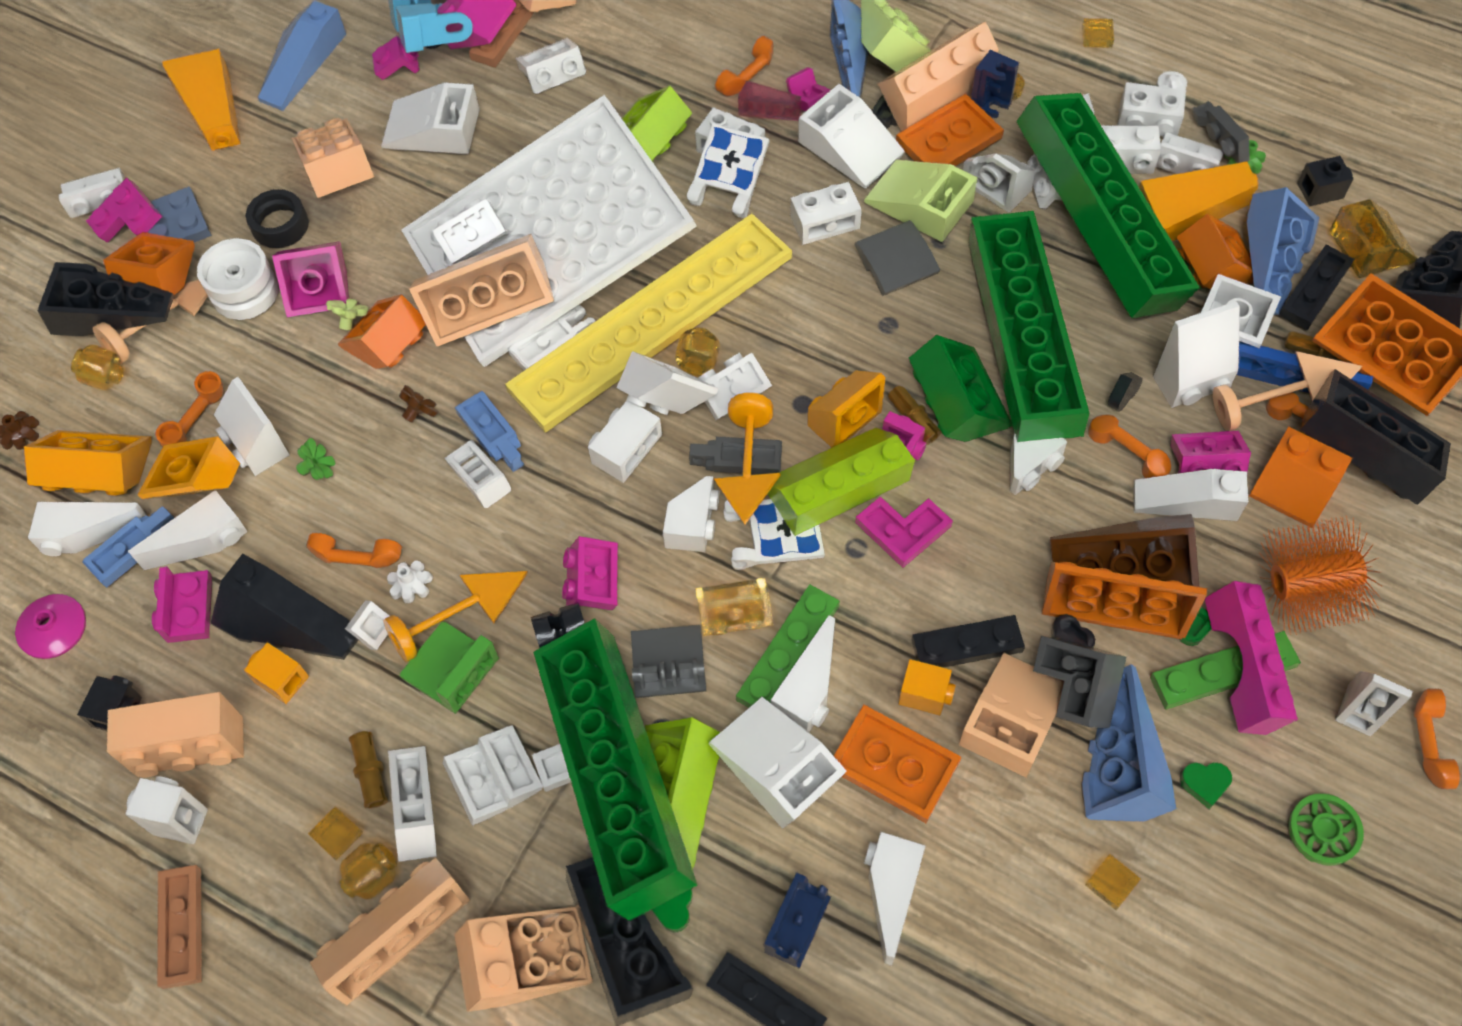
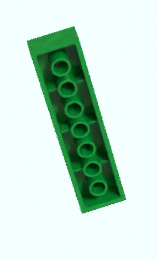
[1016,93,1200,318]
[968,211,1090,442]
[533,618,698,921]

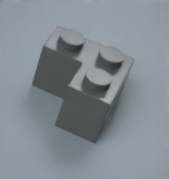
[1033,636,1127,728]

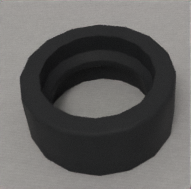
[245,189,309,248]

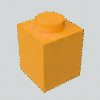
[244,642,309,704]
[898,659,956,716]

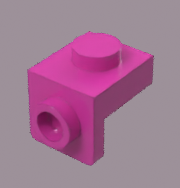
[372,36,420,80]
[786,67,831,111]
[882,411,927,461]

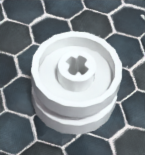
[197,238,279,320]

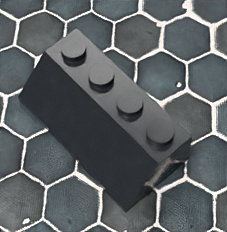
[1300,369,1451,505]

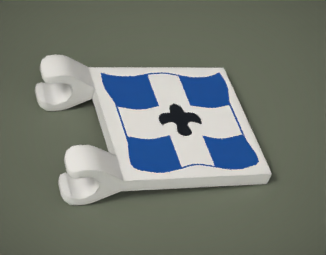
[687,123,770,218]
[724,499,825,570]

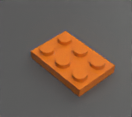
[896,94,1004,166]
[834,705,962,824]

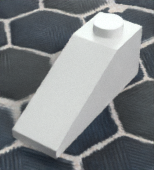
[1133,469,1248,521]
[128,490,247,570]
[28,502,147,556]
[771,615,835,732]
[1335,671,1413,737]
[388,746,437,862]
[864,832,925,966]

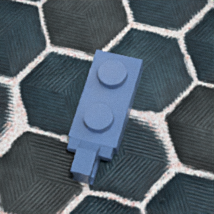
[455,391,524,472]
[82,506,174,588]

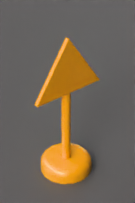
[714,392,781,525]
[383,571,528,662]

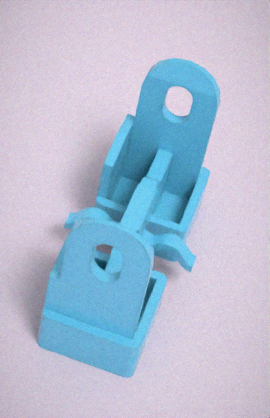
[388,0,473,53]

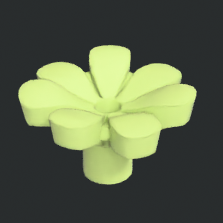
[326,299,368,330]

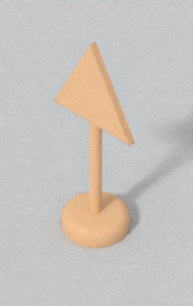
[93,280,208,364]
[1213,351,1362,431]

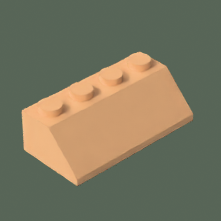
[877,22,998,131]
[409,234,554,347]
[310,857,470,1006]

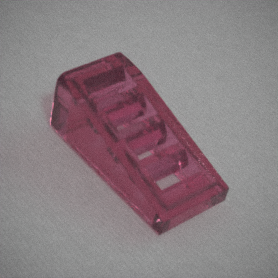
[738,81,801,121]

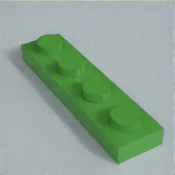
[736,584,840,708]
[1150,631,1301,710]

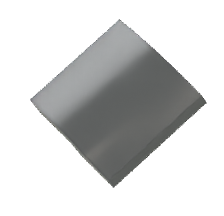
[854,220,940,296]

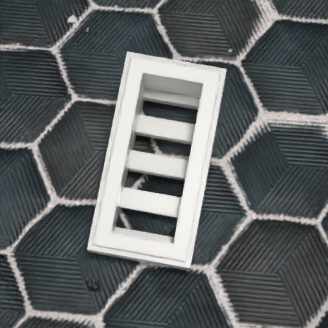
[445,439,511,508]

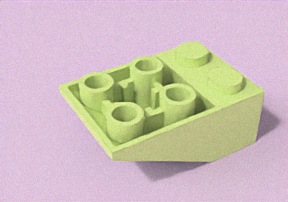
[861,0,932,72]
[864,160,978,242]

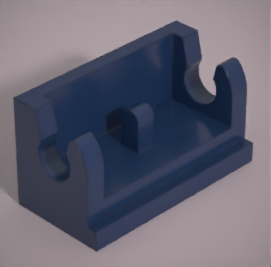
[971,49,1019,118]
[764,872,831,969]

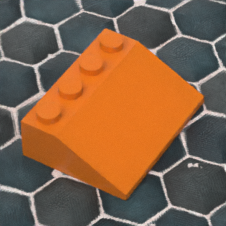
[1312,273,1462,417]
[1042,562,1207,639]

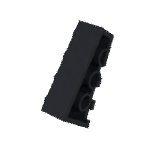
[566,857,693,1026]

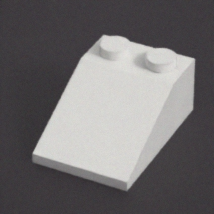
[1153,301,1240,408]

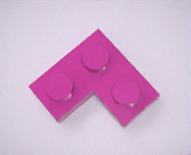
[86,177,162,243]
[855,497,953,568]

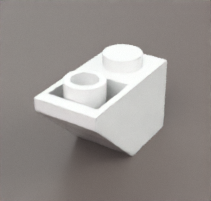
[1010,434,1067,495]
[663,476,720,552]

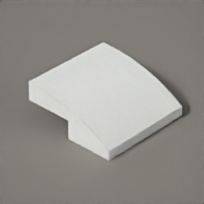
[443,725,543,826]

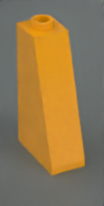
[162,49,241,151]
[1139,161,1258,241]

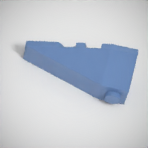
[258,0,346,111]
[830,0,869,98]
[1247,187,1319,315]
[1082,664,1176,822]

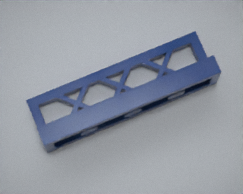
[1236,341,1373,393]

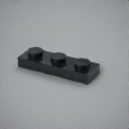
[1279,244,1355,330]
[911,615,1025,668]
[706,951,828,1026]

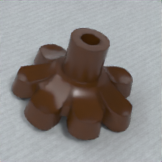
[399,385,439,422]
[0,411,39,450]

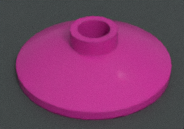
[15,594,86,659]

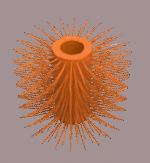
[1258,515,1383,635]

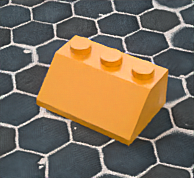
[24,430,152,496]

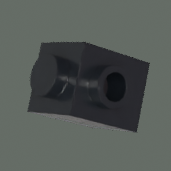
[1297,156,1354,207]
[77,675,142,731]

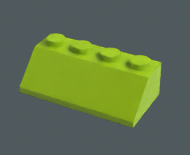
[622,86,692,164]
[768,427,915,536]
[645,717,721,869]

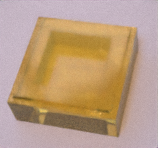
[1082,18,1114,48]
[308,806,363,861]
[1085,854,1141,911]

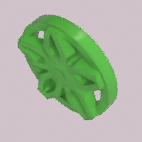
[1288,794,1364,866]

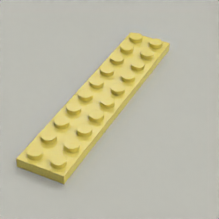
[505,214,792,433]

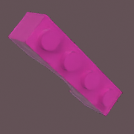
[1205,581,1298,735]

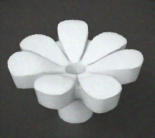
[387,560,433,603]

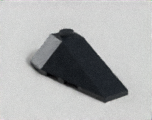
[1394,231,1462,328]
[37,262,174,336]
[211,553,358,660]

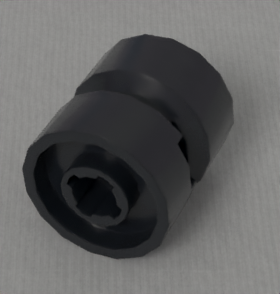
[531,602,585,648]

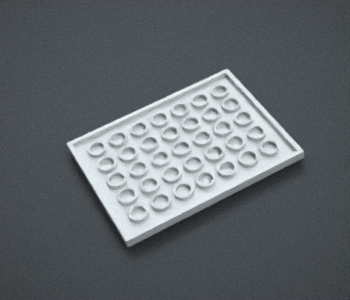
[402,95,697,367]

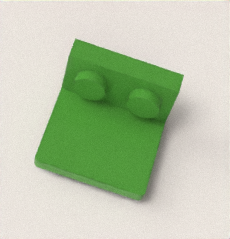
[400,621,499,714]

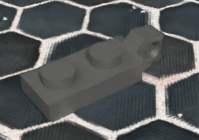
[1193,101,1250,163]
[689,436,782,475]

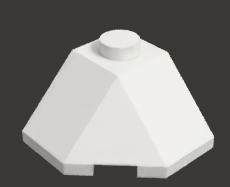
[963,154,1036,213]

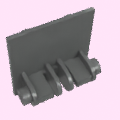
[631,625,706,698]

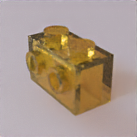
[695,578,773,636]

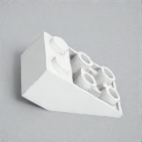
[381,83,479,154]
[798,84,905,189]
[708,697,847,829]

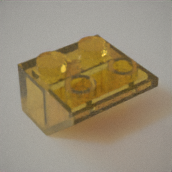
[1329,199,1418,278]

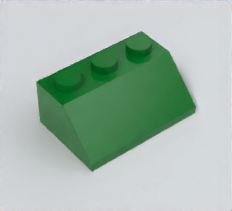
[909,335,1012,442]

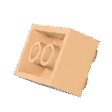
[107,692,244,778]

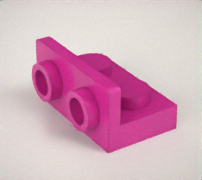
[1170,431,1251,474]
[562,536,618,610]
[152,566,212,643]

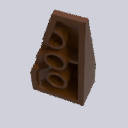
[1050,514,1200,587]

